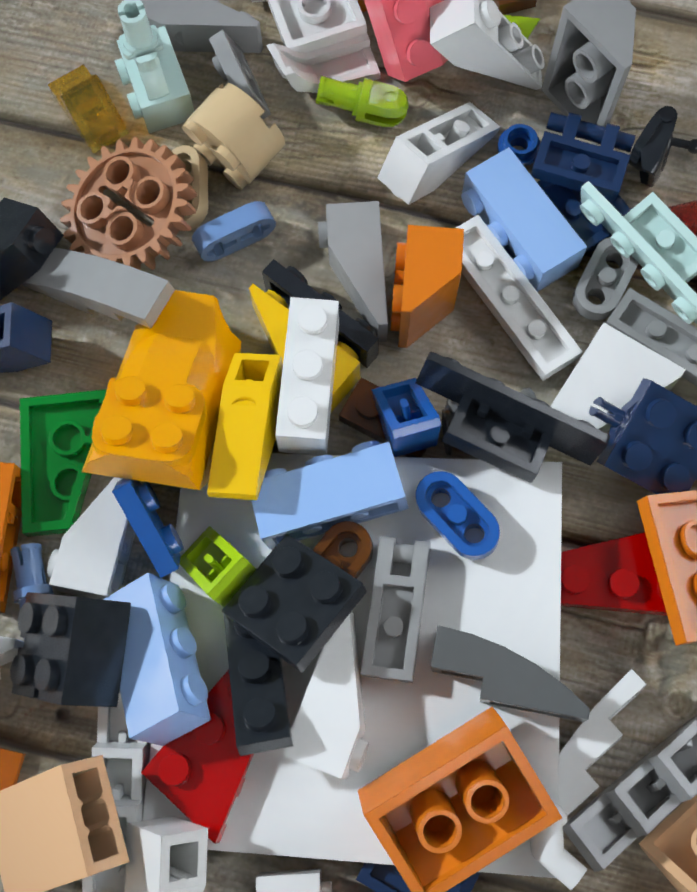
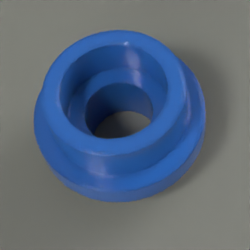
[497,124,540,166]

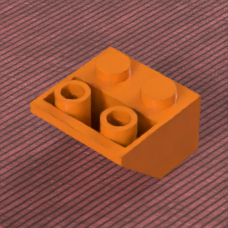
[390,225,464,348]

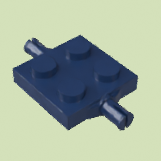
[589,378,697,494]

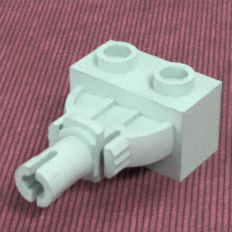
[114,0,194,133]

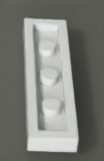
[456,215,583,381]

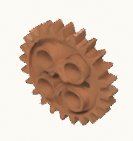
[60,137,197,270]

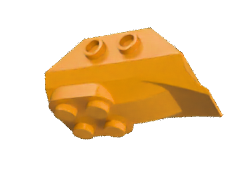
[82,290,242,490]

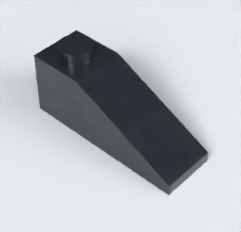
[0,197,64,300]

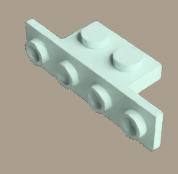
[580,181,697,324]

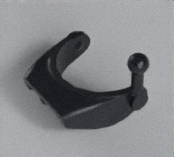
[628,106,697,187]

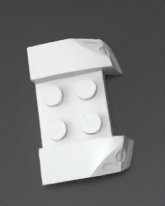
[251,0,381,93]

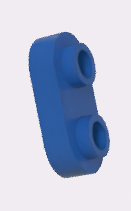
[416,471,500,560]

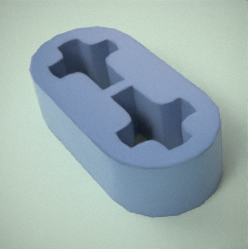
[192,201,276,262]

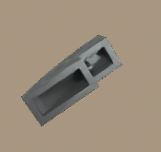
[430,625,590,722]

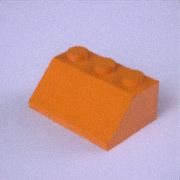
[357,706,562,892]

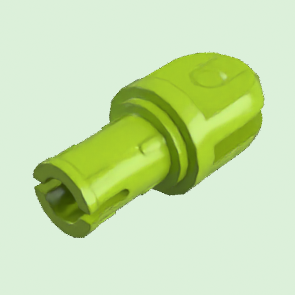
[315,76,409,127]

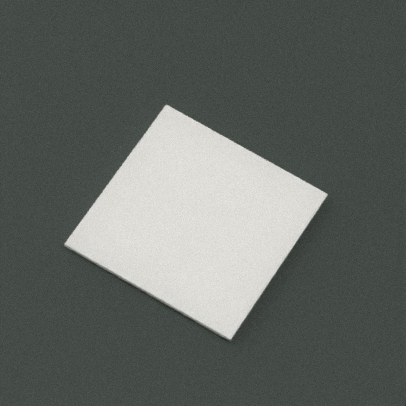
[142,453,562,878]

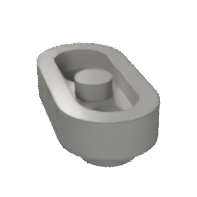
[573,237,638,321]

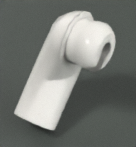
[530,802,587,890]

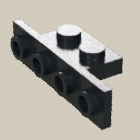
[415,352,610,483]

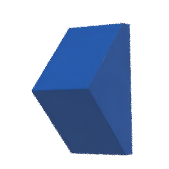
[371,377,441,457]

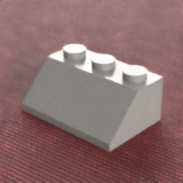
[541,0,636,146]

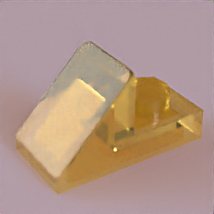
[48,64,129,154]

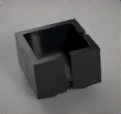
[10,592,131,707]

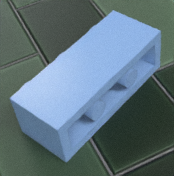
[461,147,587,292]
[251,441,409,549]
[103,573,211,746]

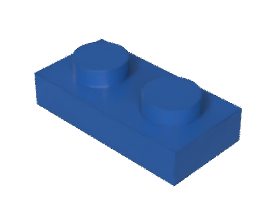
[112,479,184,578]

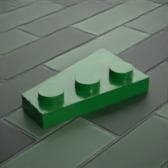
[19,389,107,537]

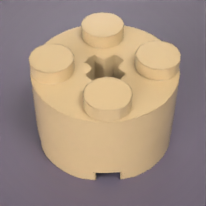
[182,83,285,190]

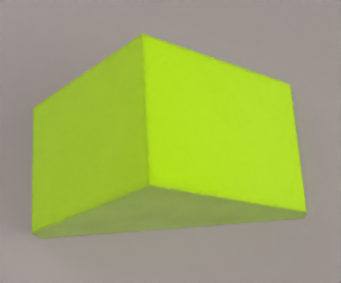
[180,526,256,607]

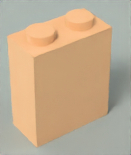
[0,755,130,892]

